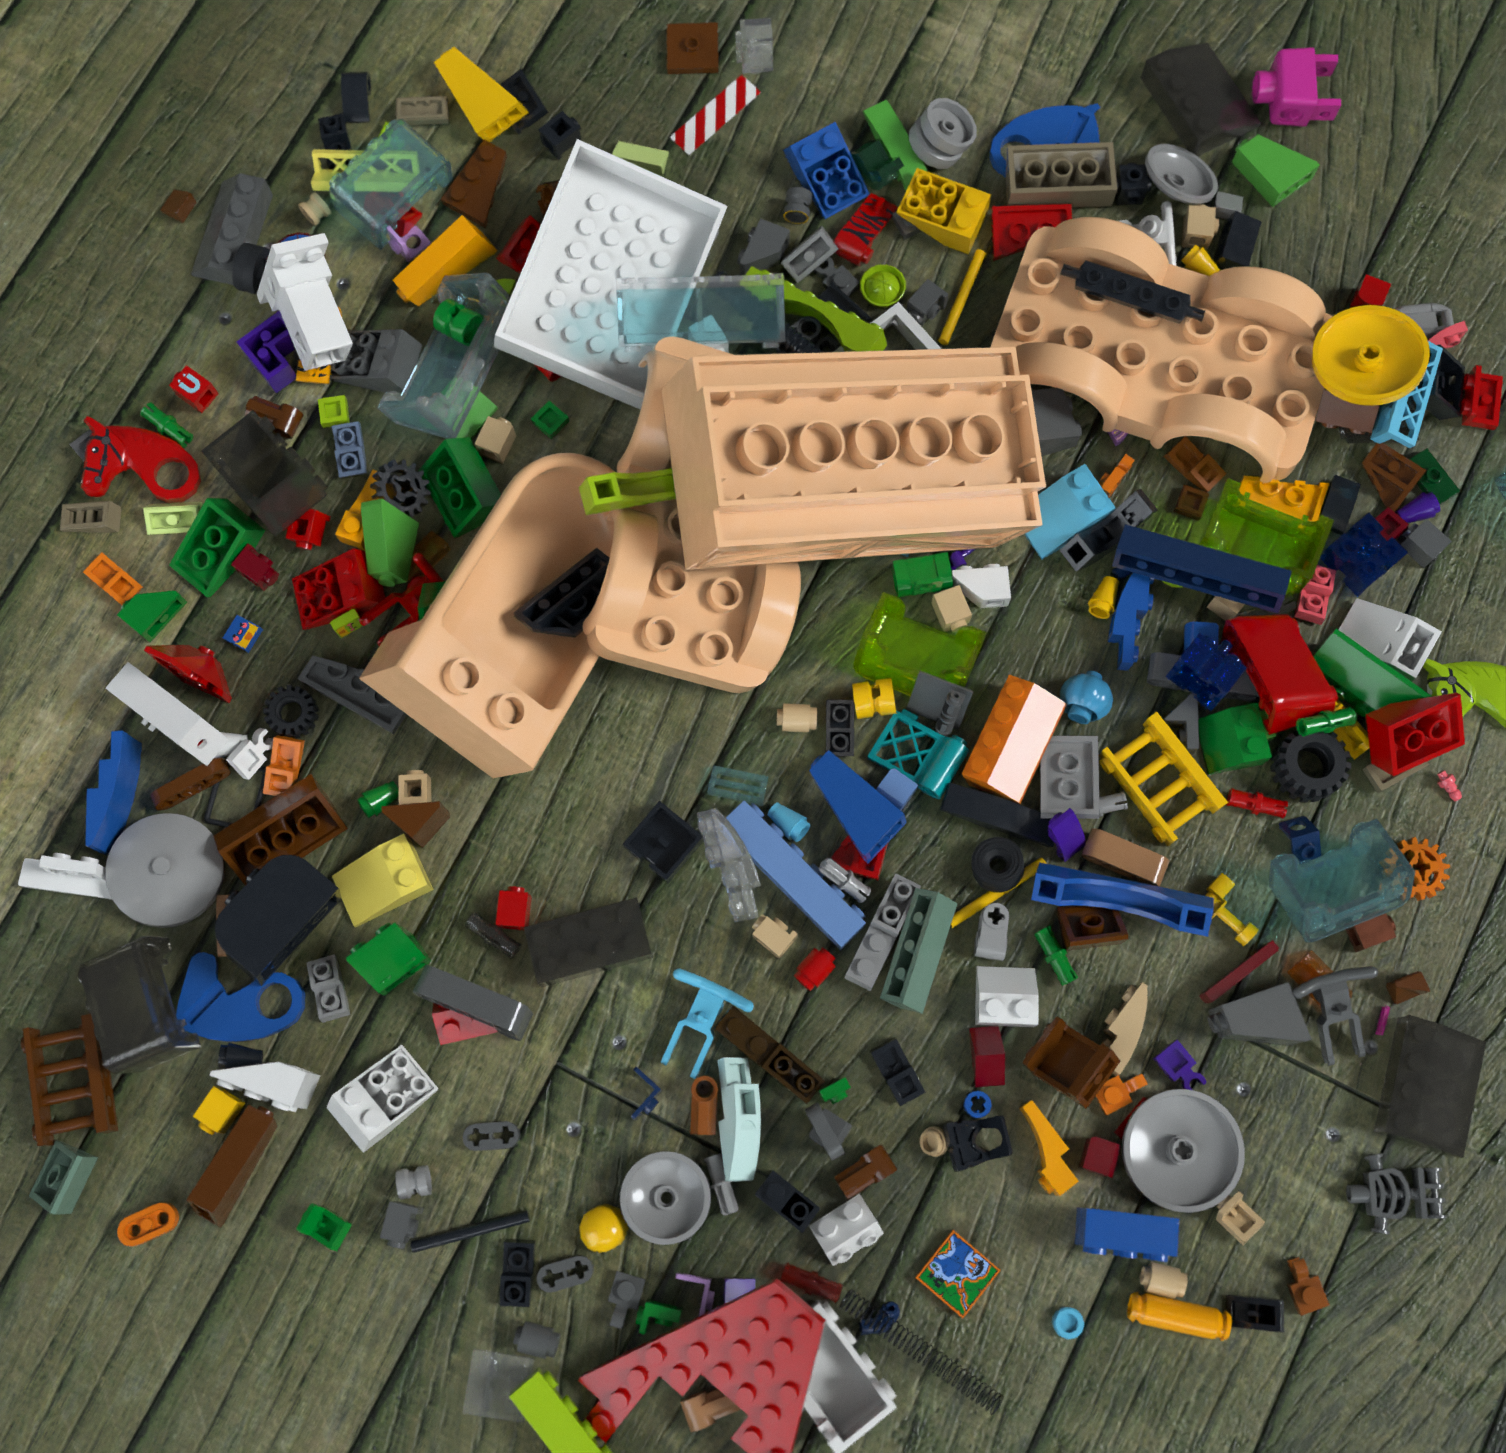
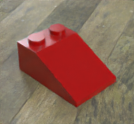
[1366,693,1465,776]

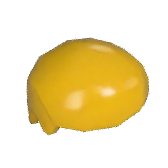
[579,1204,628,1253]

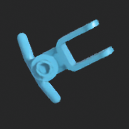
[661,968,754,1079]

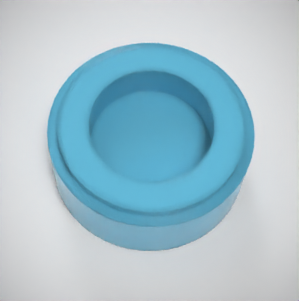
[1052,1307,1084,1339]

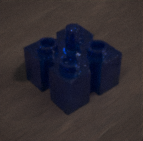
[1319,513,1408,597]
[1165,633,1247,711]

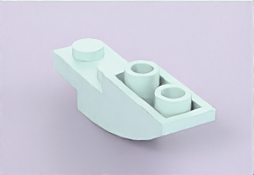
[717,1057,761,1182]

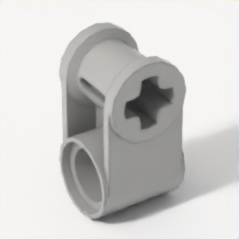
[974,903,1009,961]

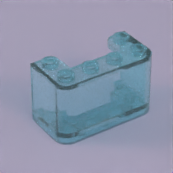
[329,119,453,250]
[1269,819,1415,943]

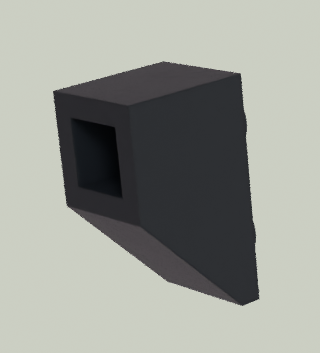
[755,1170,821,1233]

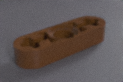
[150,758,230,810]

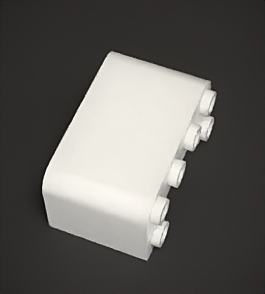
[804,1300,897,1453]

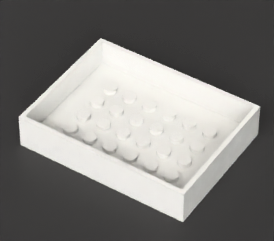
[494,139,727,410]

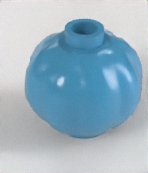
[1060,671,1113,724]

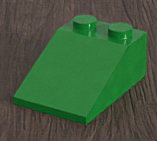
[169,498,265,598]

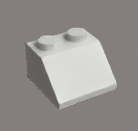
[975,966,1039,1027]

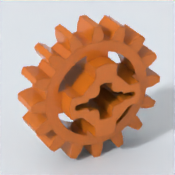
[1383,837,1450,901]

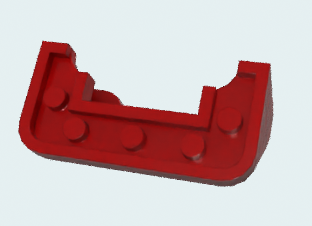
[1220,614,1338,735]

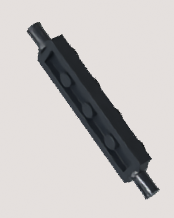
[1060,260,1206,324]

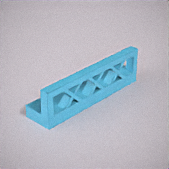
[1371,341,1443,448]

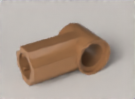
[680,1389,742,1432]

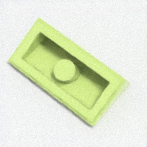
[612,141,669,176]
[143,502,203,535]

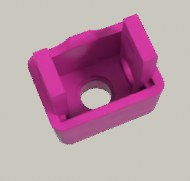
[1252,47,1341,127]

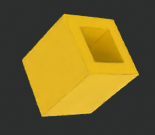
[193,1086,246,1135]

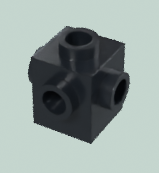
[1115,163,1152,205]

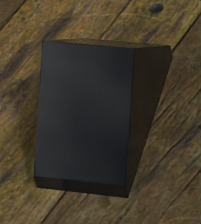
[1226,1295,1284,1333]

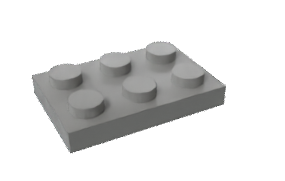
[1040,736,1099,819]

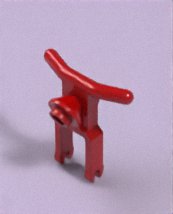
[359,553,443,646]

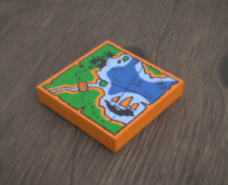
[915,1230,1000,1318]

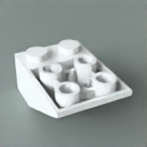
[1338,598,1442,682]
[326,1045,438,1153]
[210,1062,321,1112]

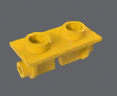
[1331,699,1369,760]

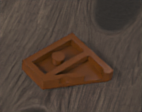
[1362,443,1426,512]

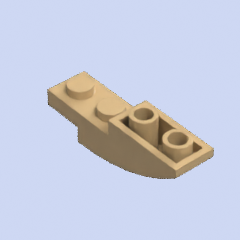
[1103,982,1147,1076]

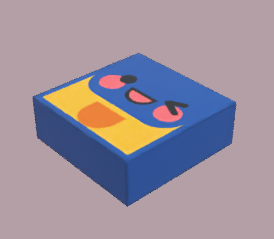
[223,615,263,653]

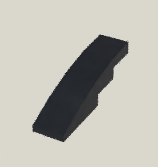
[940,783,1055,847]

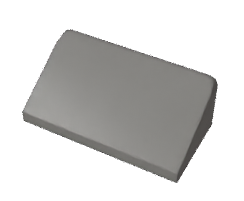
[781,226,838,283]

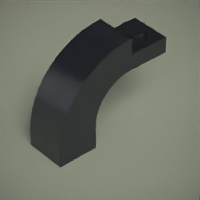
[1060,489,1158,572]

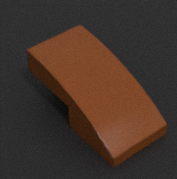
[1163,436,1227,492]

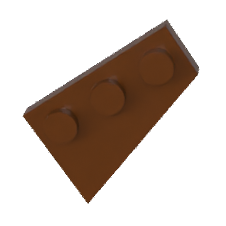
[441,139,507,229]

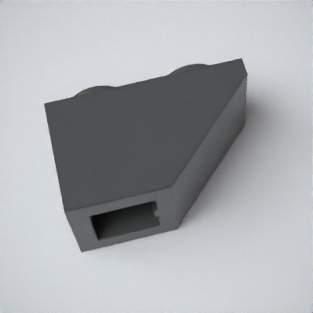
[737,219,790,277]

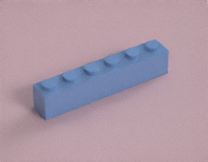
[720,801,866,950]

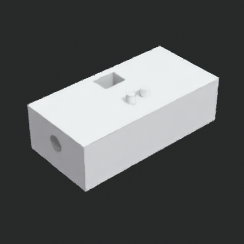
[106,662,229,766]

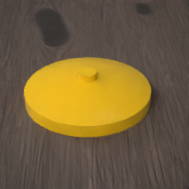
[1312,305,1430,406]

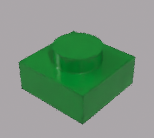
[531,401,570,440]
[819,1077,851,1105]

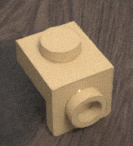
[1216,1191,1265,1245]

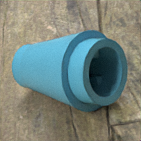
[767,802,810,842]

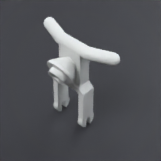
[1119,201,1176,266]

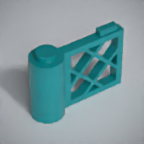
[867,709,969,799]

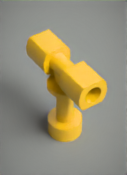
[1205,873,1259,946]

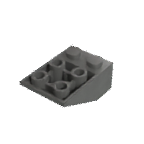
[330,329,422,393]

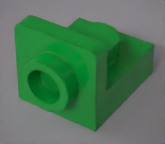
[635,1300,683,1334]

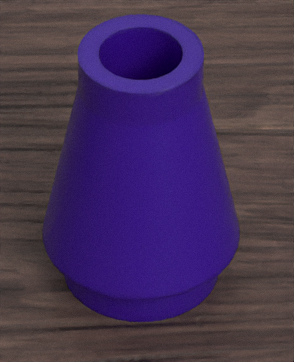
[1395,492,1441,523]

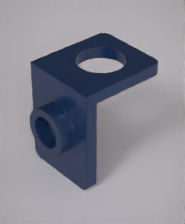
[1279,816,1322,870]
[631,1067,663,1120]

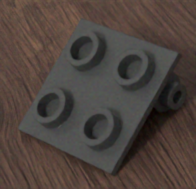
[906,671,973,736]

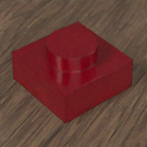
[1367,507,1409,547]

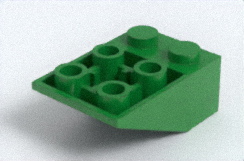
[345,922,432,996]

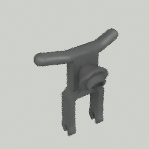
[1292,966,1378,1066]

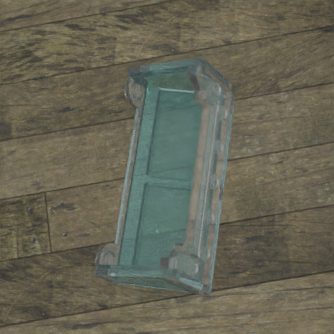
[377,273,511,439]
[616,273,785,352]

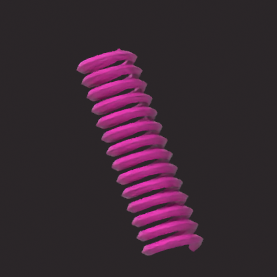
[1375,1005,1390,1035]

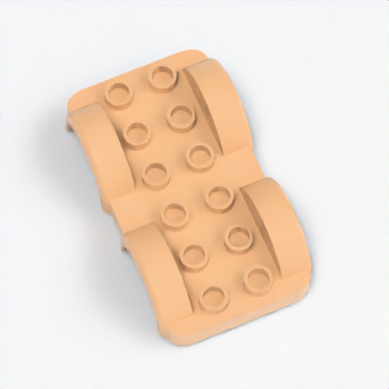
[990,217,1333,483]
[583,336,801,693]

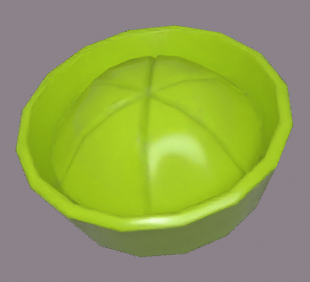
[860,264,906,309]

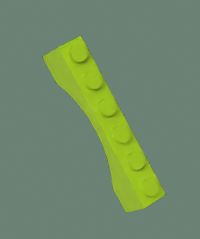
[739,266,887,352]
[579,468,676,515]

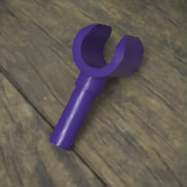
[949,549,975,570]

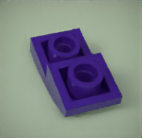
[1048,808,1086,863]

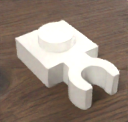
[226,728,273,780]

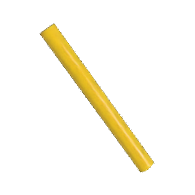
[938,249,986,345]
[951,857,1047,928]

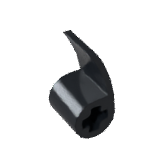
[341,72,372,123]

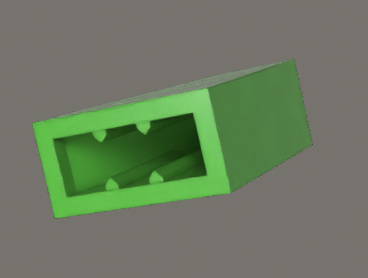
[1232,134,1320,207]
[361,499,419,587]

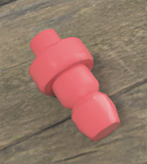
[1437,770,1462,802]

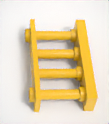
[1098,712,1228,846]

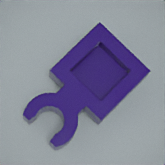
[1153,1040,1206,1090]

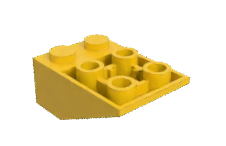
[897,168,991,254]

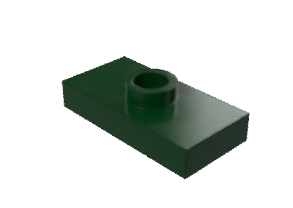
[1409,448,1460,505]

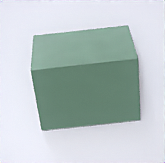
[29,1140,98,1214]

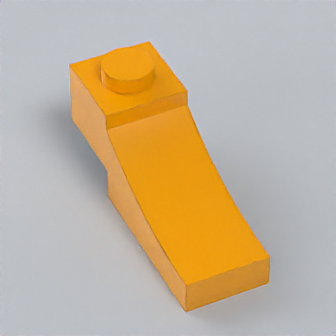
[335,470,378,550]
[1019,1100,1079,1196]

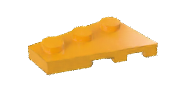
[1234,476,1330,532]

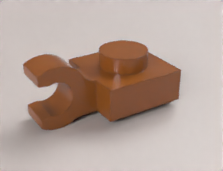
[1287,1257,1329,1316]

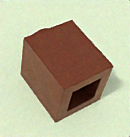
[1344,910,1397,952]

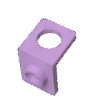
[386,226,431,263]
[676,1272,715,1316]

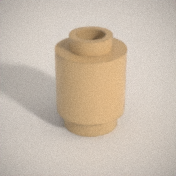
[777,703,817,732]
[1140,1261,1188,1299]

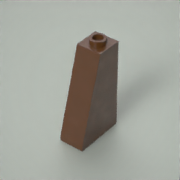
[187,1105,277,1228]

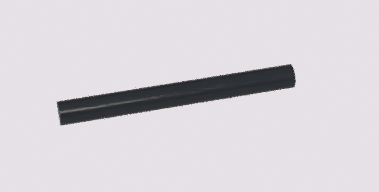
[411,1210,530,1253]

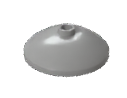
[1145,144,1218,204]
[620,1152,711,1245]

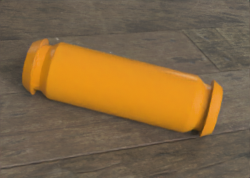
[1127,1291,1232,1341]

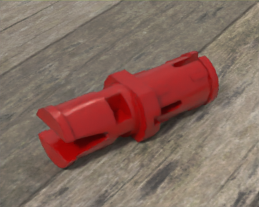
[1226,788,1288,819]

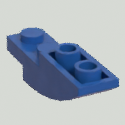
[1108,573,1154,671]

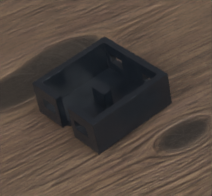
[1417,344,1465,420]
[623,801,704,884]

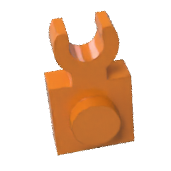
[1098,454,1135,497]

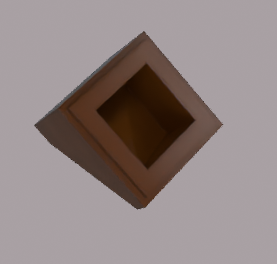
[1386,971,1430,1004]

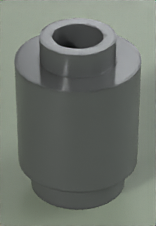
[513,1321,561,1359]

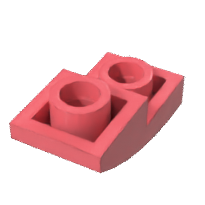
[1428,321,1468,349]
[1294,562,1336,625]

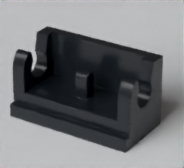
[1213,211,1262,270]

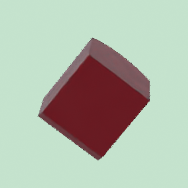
[1078,1136,1121,1178]

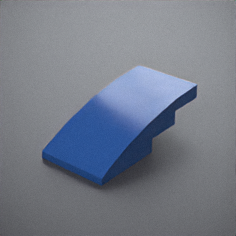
[85,731,142,856]

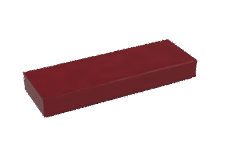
[1199,940,1279,1004]

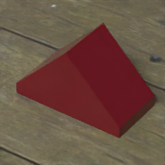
[969,1026,1005,1088]

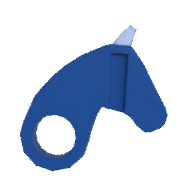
[989,104,1100,177]
[166,952,305,1042]

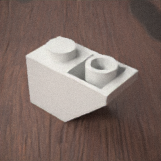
[952,564,1011,608]

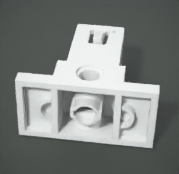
[257,233,352,371]

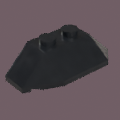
[513,548,610,638]

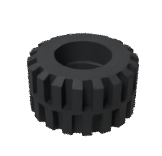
[1270,730,1351,803]

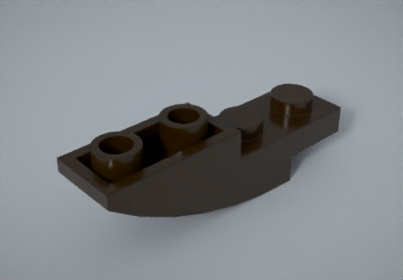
[713,1005,825,1104]

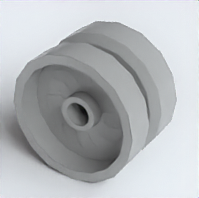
[909,98,977,169]

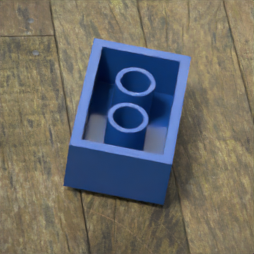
[1075,1207,1179,1262]

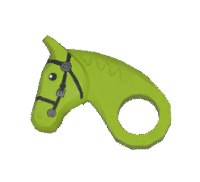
[1422,659,1506,728]

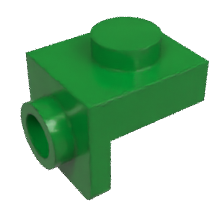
[296,1203,352,1252]

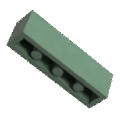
[880,888,958,1014]

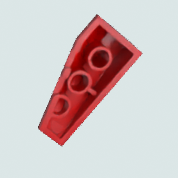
[144,645,232,703]

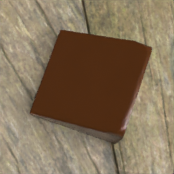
[160,190,197,223]

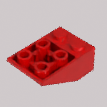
[292,548,385,630]

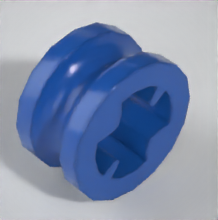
[963,1091,991,1118]

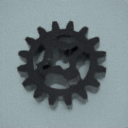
[370,459,431,517]

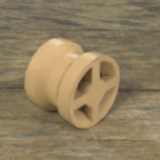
[298,192,332,226]

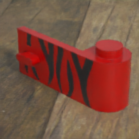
[834,193,898,267]

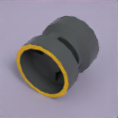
[783,187,812,224]

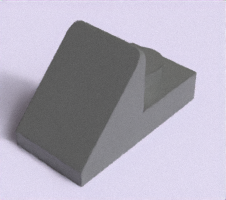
[1164,693,1199,755]

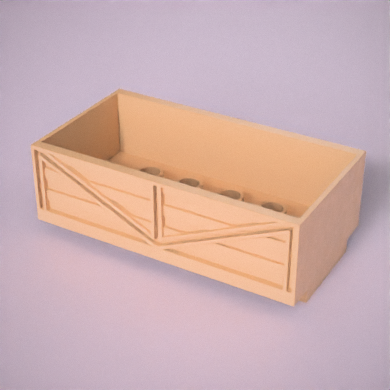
[661,347,1046,570]

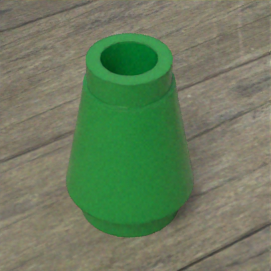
[357,780,399,818]

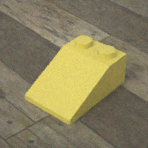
[332,834,434,928]

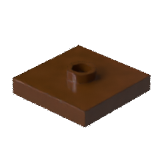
[667,23,719,74]

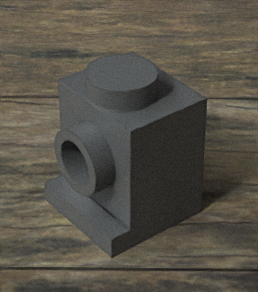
[906,279,949,326]
[380,1201,424,1249]

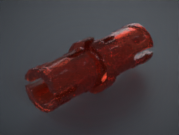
[780,1262,843,1303]

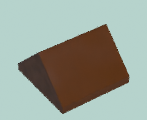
[381,801,450,848]
[1057,905,1128,951]

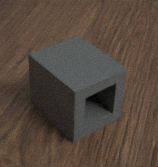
[1399,519,1452,568]

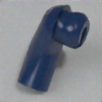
[859,1301,900,1335]

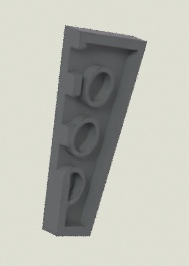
[298,656,407,734]

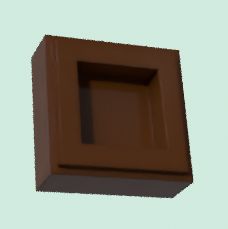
[1173,485,1210,521]

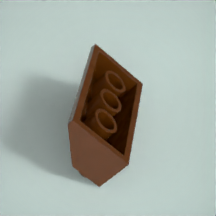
[213,774,348,885]

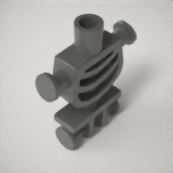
[1346,1153,1447,1234]

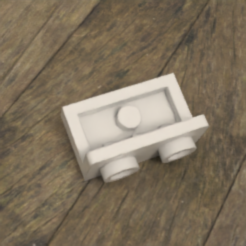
[809,1194,883,1266]

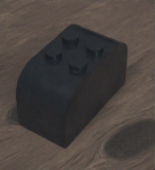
[215,855,342,986]

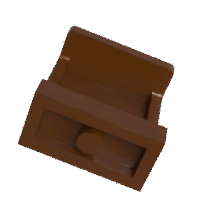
[1023,1016,1121,1109]

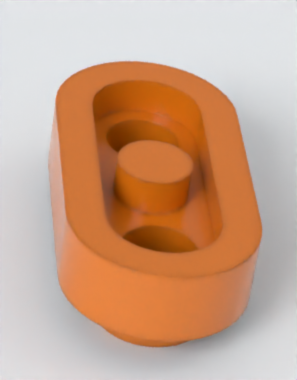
[117,1203,179,1246]

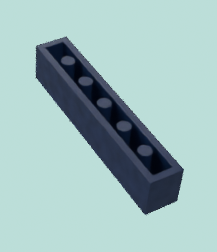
[1112,524,1292,613]

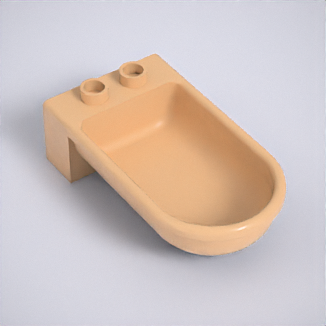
[359,453,615,779]

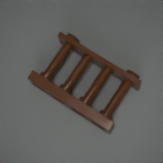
[21,1013,118,1147]

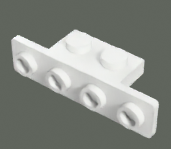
[18,853,113,900]

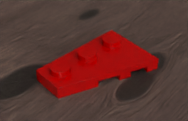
[991,204,1072,261]

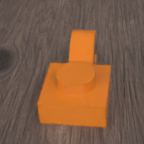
[1095,1074,1148,1116]

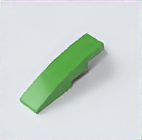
[863,99,928,191]

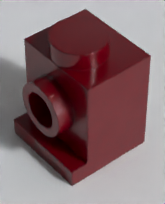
[231,543,279,591]

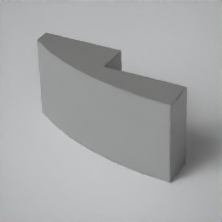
[307,954,351,1023]

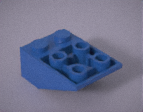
[783,122,870,219]

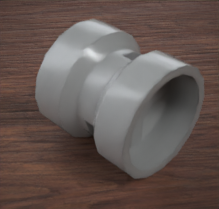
[396,1165,432,1200]

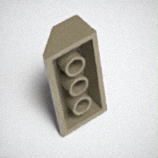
[1005,142,1117,207]

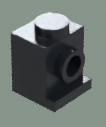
[538,111,581,160]

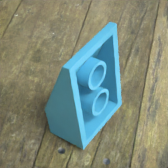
[1024,464,1116,560]

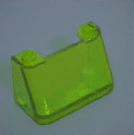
[853,592,987,696]

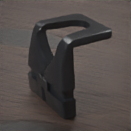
[943,1115,1013,1172]

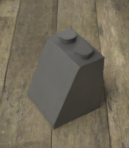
[1031,388,1082,456]
[1207,982,1311,1046]

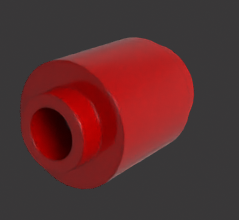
[793,947,836,991]

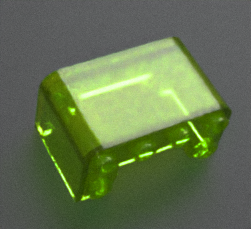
[1198,478,1334,596]

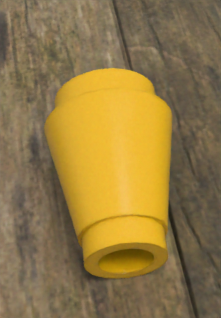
[1181,245,1220,276]
[1088,576,1119,619]

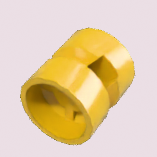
[852,678,897,719]

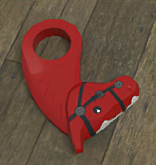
[81,416,201,503]

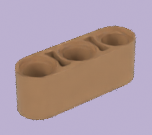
[1081,828,1170,887]

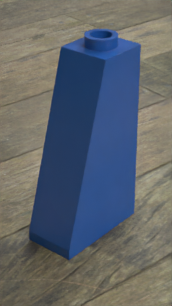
[809,750,907,864]

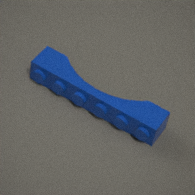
[1031,862,1214,937]

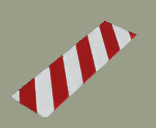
[670,75,761,155]

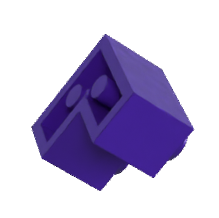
[236,310,296,393]

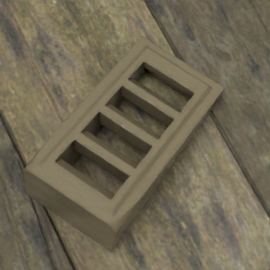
[60,501,121,533]

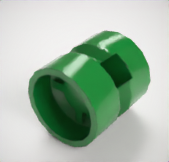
[433,299,485,347]

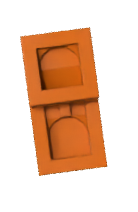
[83,552,143,605]
[263,735,305,796]

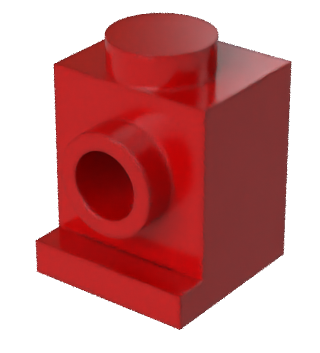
[286,507,331,551]

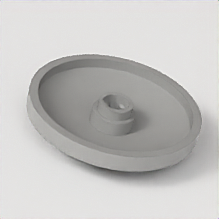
[105,813,225,928]
[1122,1089,1245,1212]

